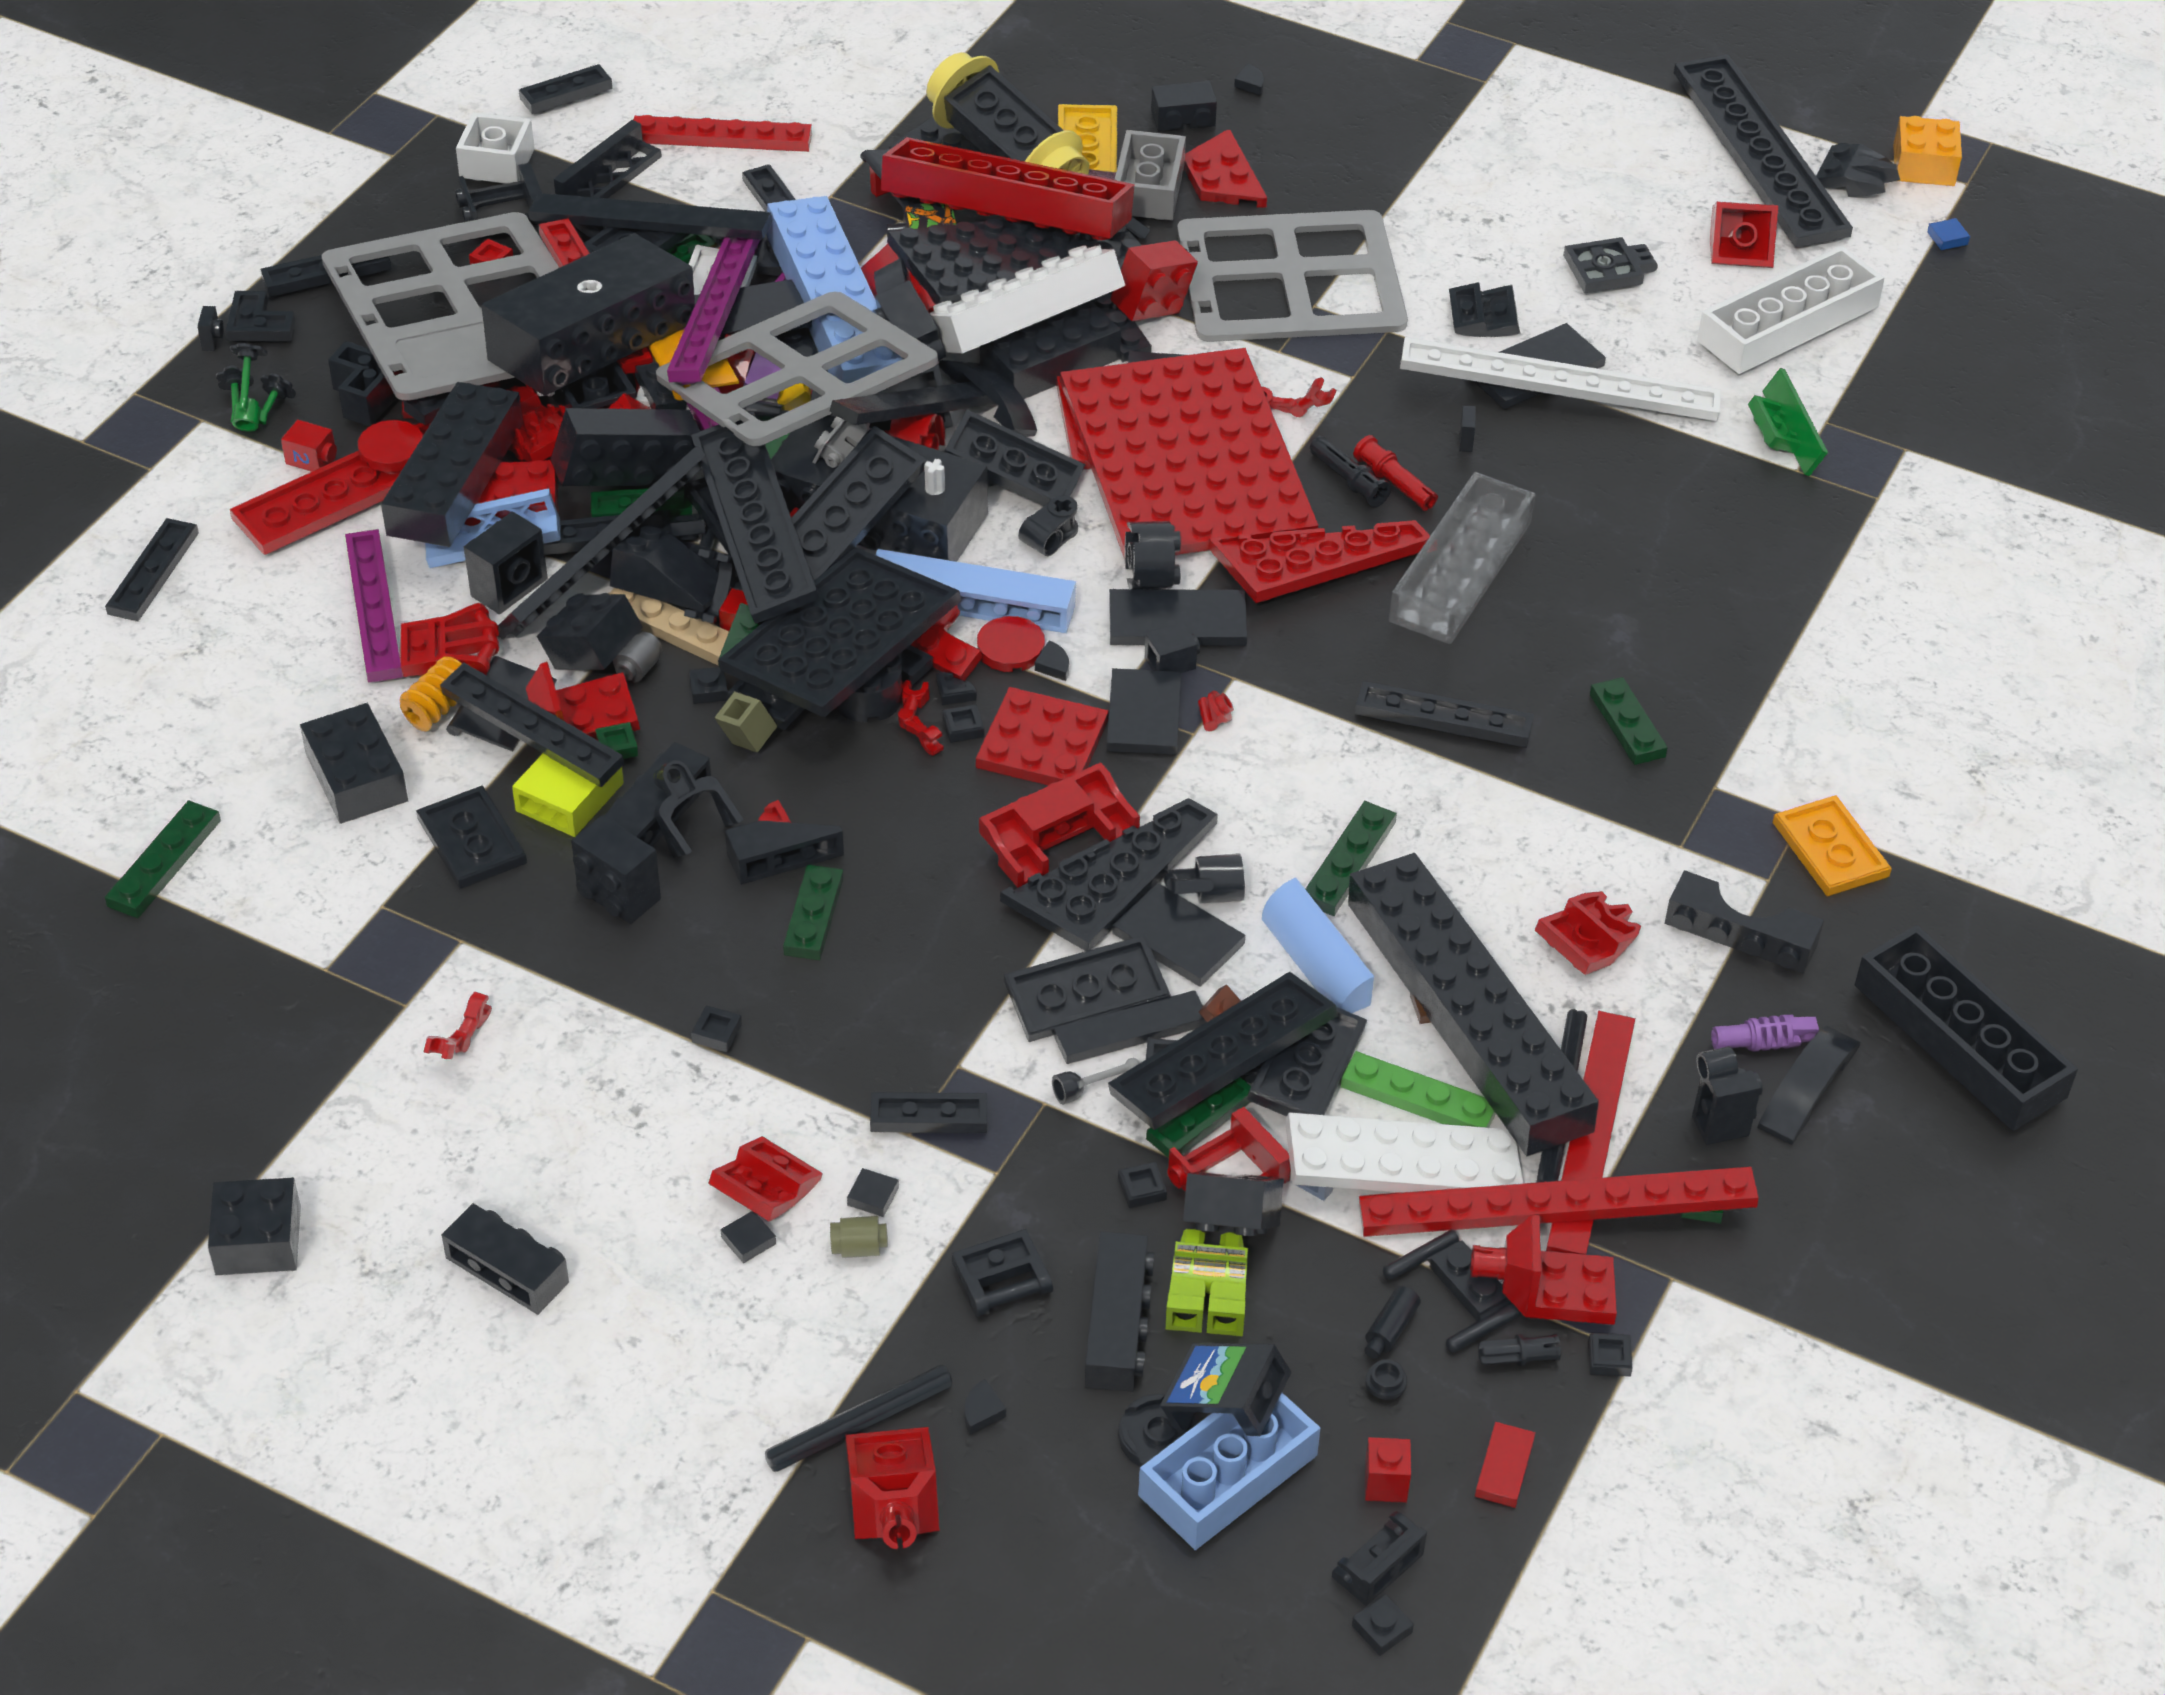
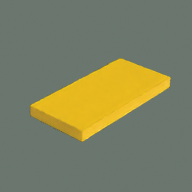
[1058,104,1117,180]

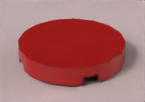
[358,420,423,472]
[977,616,1045,672]

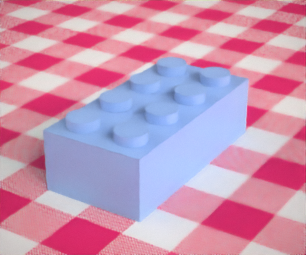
[1138,1393,1321,1550]

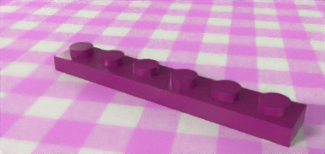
[345,529,403,683]

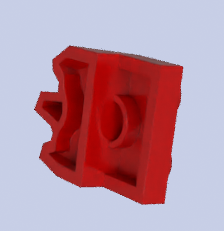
[1534,891,1641,975]

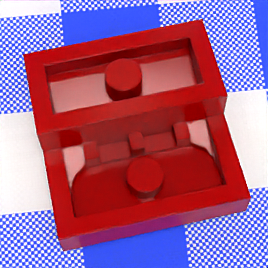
[708,1136,823,1222]

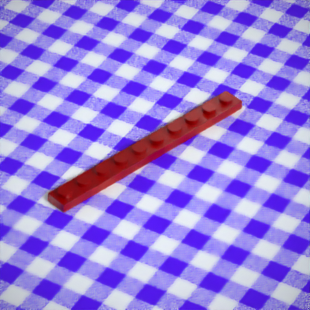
[1359,1167,1759,1237]

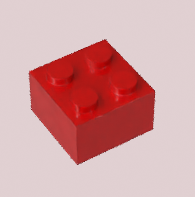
[1110,240,1198,321]

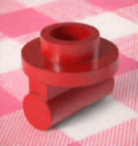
[1198,690,1234,731]

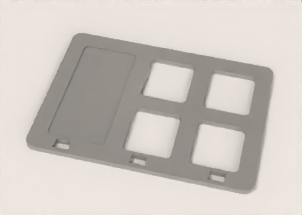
[322,212,560,400]

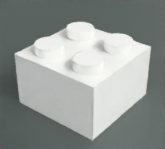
[456,112,535,184]

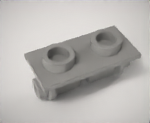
[813,416,870,468]

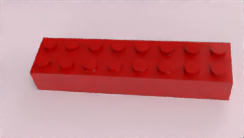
[881,137,1135,240]

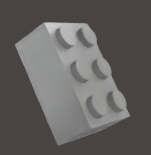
[1115,130,1186,220]

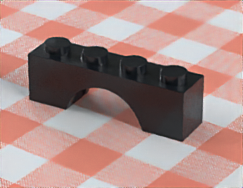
[1664,870,1824,974]

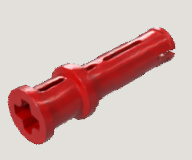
[1353,435,1438,511]

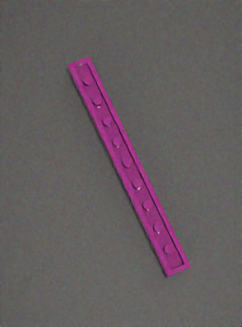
[667,237,760,384]

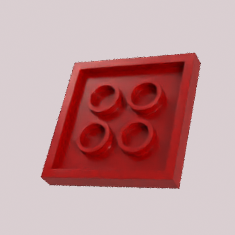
[976,687,1109,785]

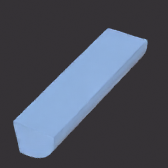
[1262,877,1374,1013]

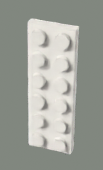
[1285,1113,1523,1193]

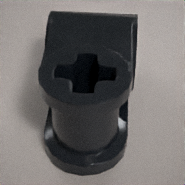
[1018,495,1078,556]

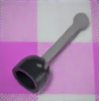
[1052,1058,1140,1105]

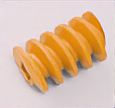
[399,657,462,732]

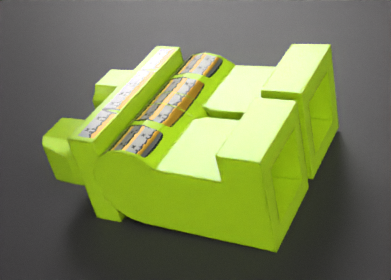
[1165,1229,1248,1336]

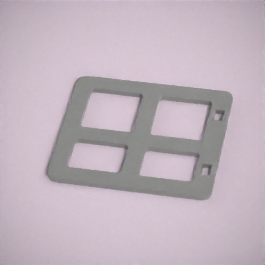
[1177,210,1408,342]
[656,292,938,446]

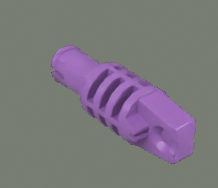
[1711,1015,1819,1052]

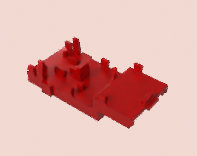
[506,383,565,461]

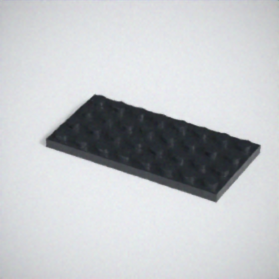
[887,219,1142,304]

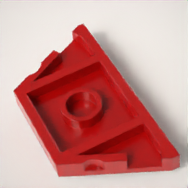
[1184,130,1267,208]

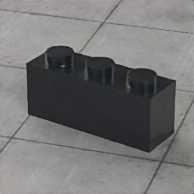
[441,1203,569,1315]

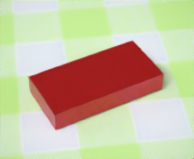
[1475,1422,1536,1508]

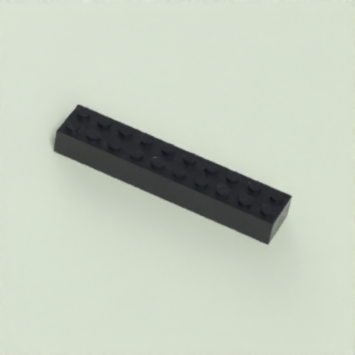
[1348,853,1599,1157]

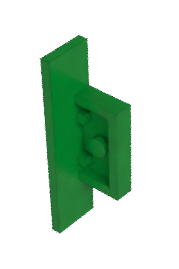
[1748,368,1828,476]

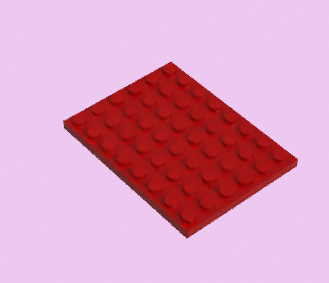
[1060,348,1319,560]

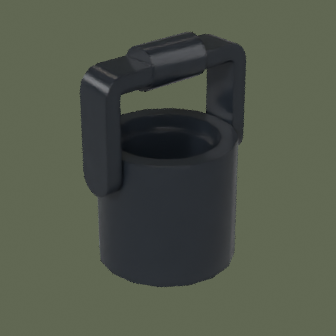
[1164,853,1245,903]

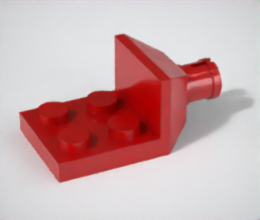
[526,661,640,740]
[1470,1215,1617,1325]
[845,1427,940,1549]

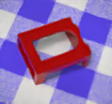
[1167,1107,1291,1192]

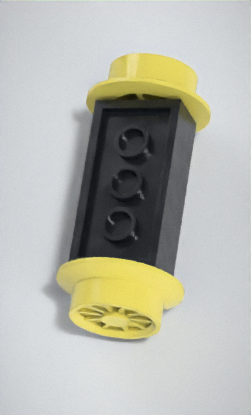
[926,52,1089,174]

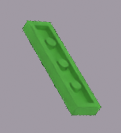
[1341,1051,1496,1128]

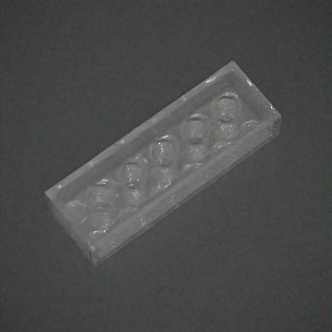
[1389,472,1536,644]

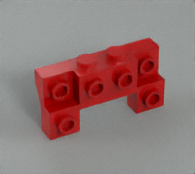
[979,762,1140,888]

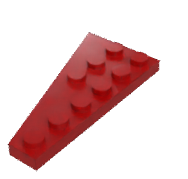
[1208,520,1433,603]

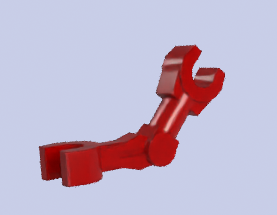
[1262,377,1337,417]
[898,680,944,756]
[423,991,492,1059]

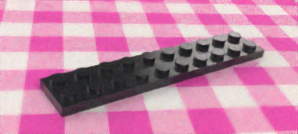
[1674,54,1853,247]

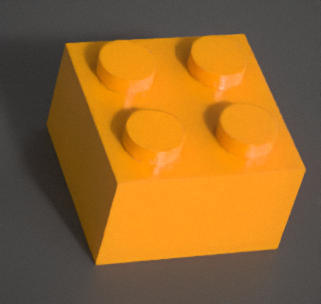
[1893,116,1962,186]

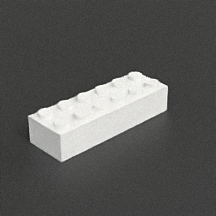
[929,245,1125,353]
[1697,245,1885,374]

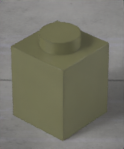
[715,691,777,753]

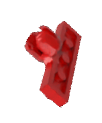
[910,605,983,681]

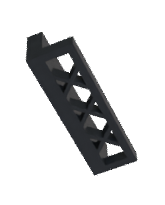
[554,120,662,199]

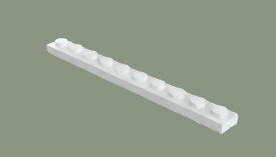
[1400,337,1721,421]

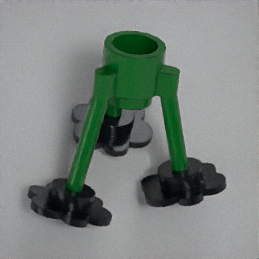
[216,343,296,432]

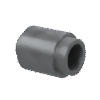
[613,632,662,682]

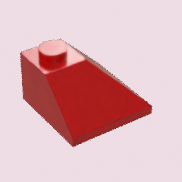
[1710,201,1778,268]

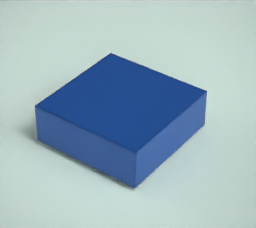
[1927,218,1970,250]

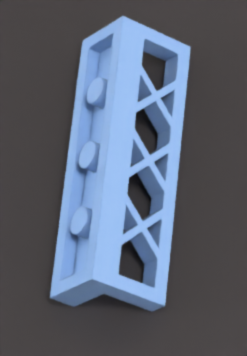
[425,488,561,568]

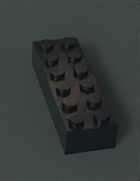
[381,382,523,547]
[1854,925,2078,1131]

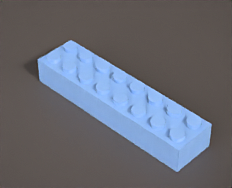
[766,196,903,383]

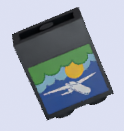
[1160,1343,1292,1436]

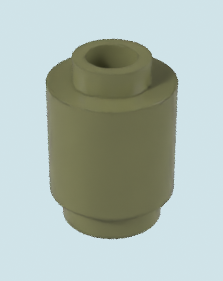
[830,1216,888,1258]

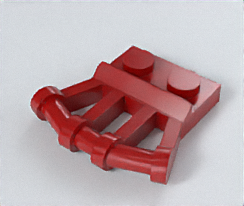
[401,603,499,677]

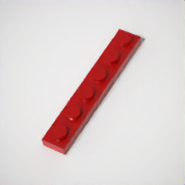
[633,115,812,152]

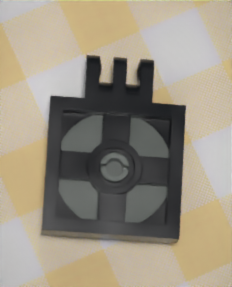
[1563,237,1658,293]

